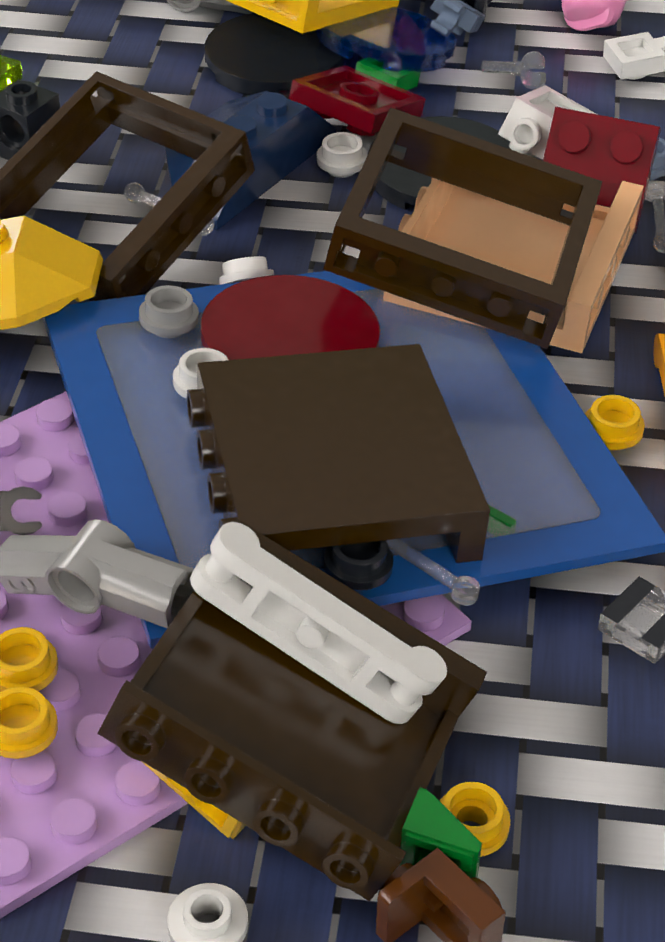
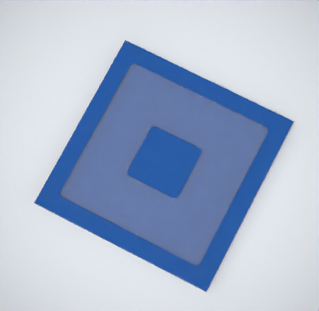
[42,271,665,649]

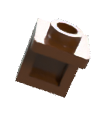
[376,848,506,942]

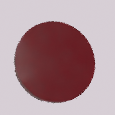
[201,275,380,360]

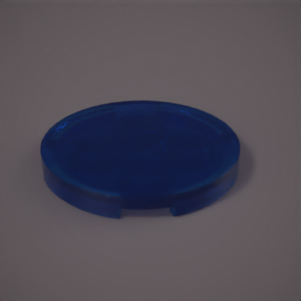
[316,7,456,72]

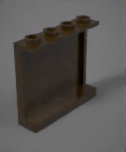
[187,344,490,563]
[97,520,487,902]

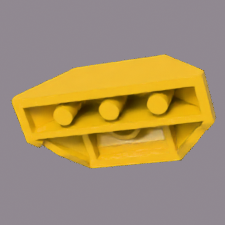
[0,216,103,330]

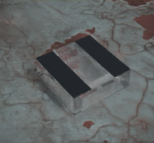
[598,576,665,664]

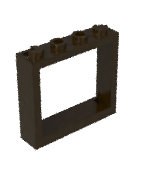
[0,71,255,301]
[323,108,603,349]

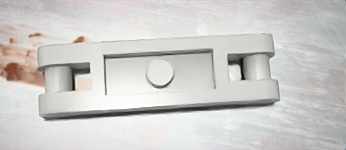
[190,522,447,724]

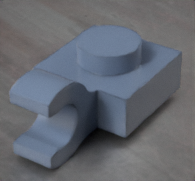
[430,0,486,37]

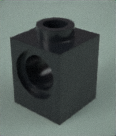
[0,79,60,160]

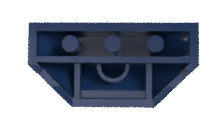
[165,91,336,230]

